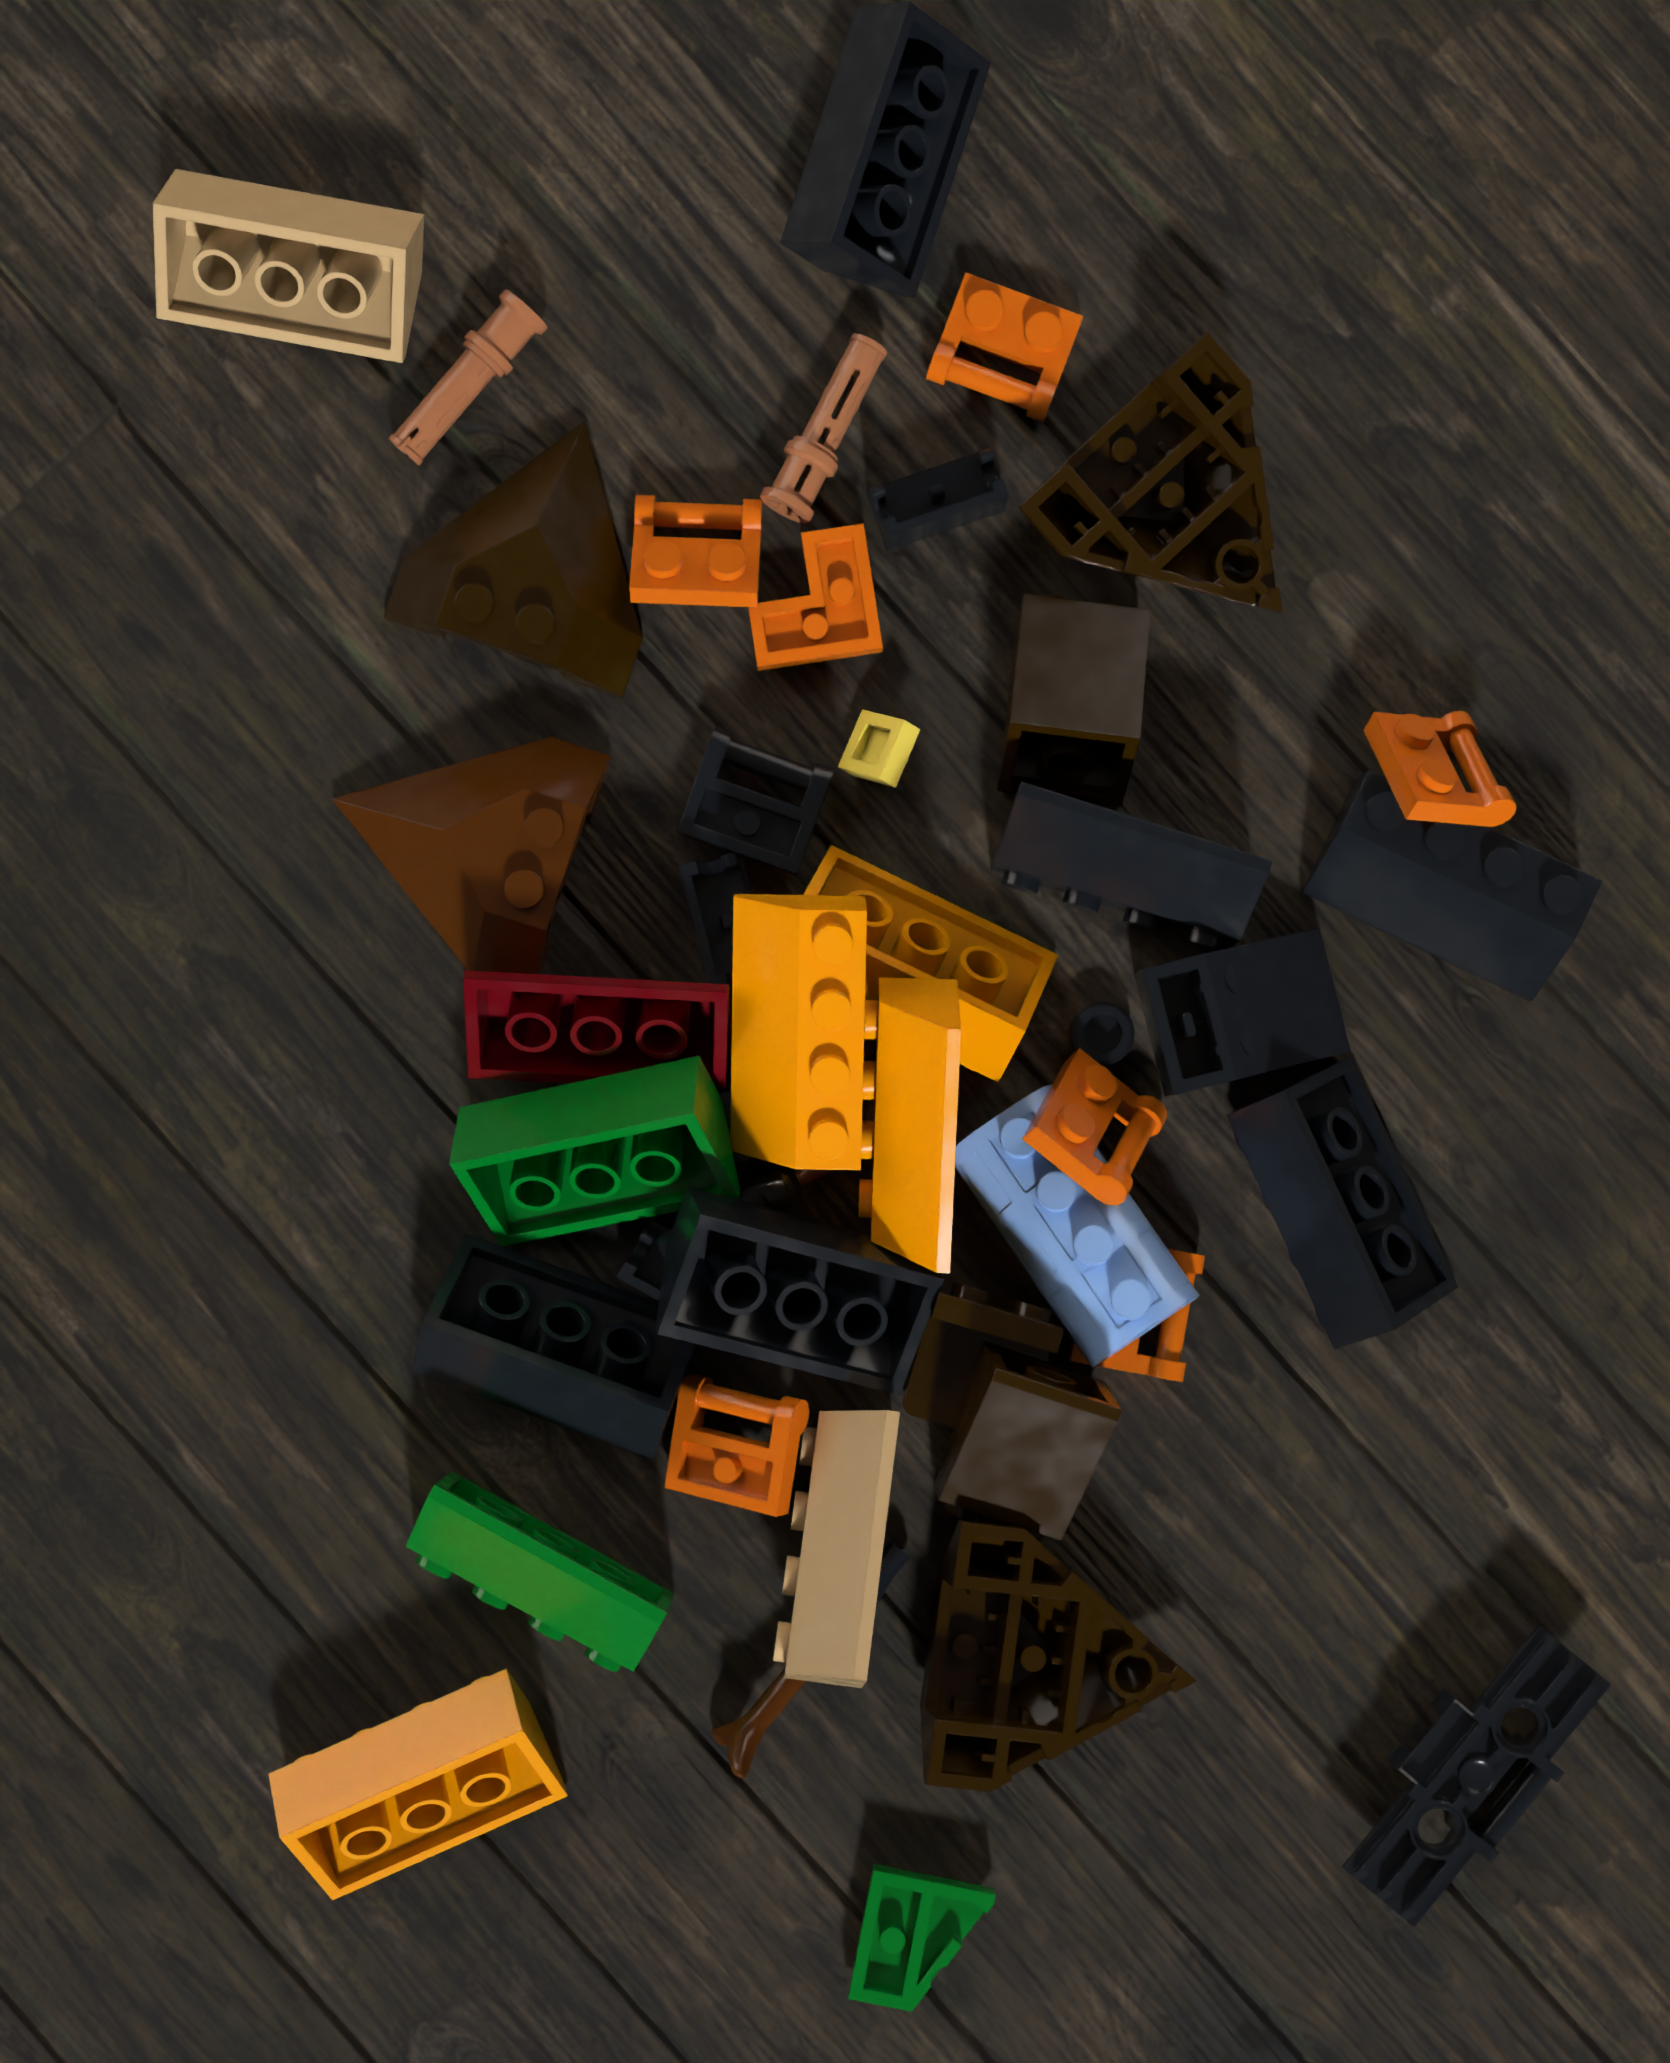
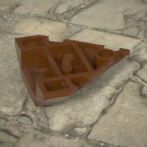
[332,737,612,974]

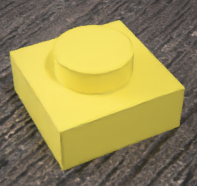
[838,709,921,788]

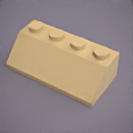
[153,169,424,363]
[773,1410,900,1688]

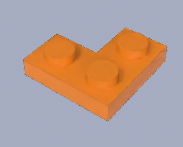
[748,523,883,671]

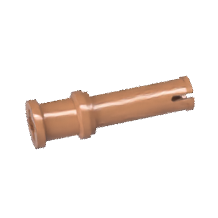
[388,289,548,466]
[760,333,888,524]

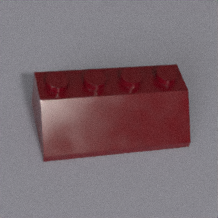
[463,970,732,1092]

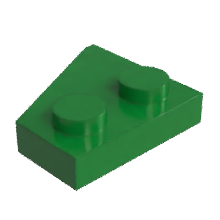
[848,1864,996,2012]

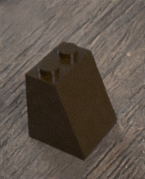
[997,594,1150,807]
[934,1341,1122,1542]

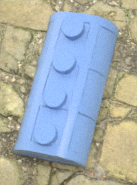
[955,1084,1200,1368]

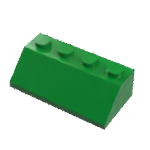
[449,1056,740,1246]
[405,1471,675,1672]

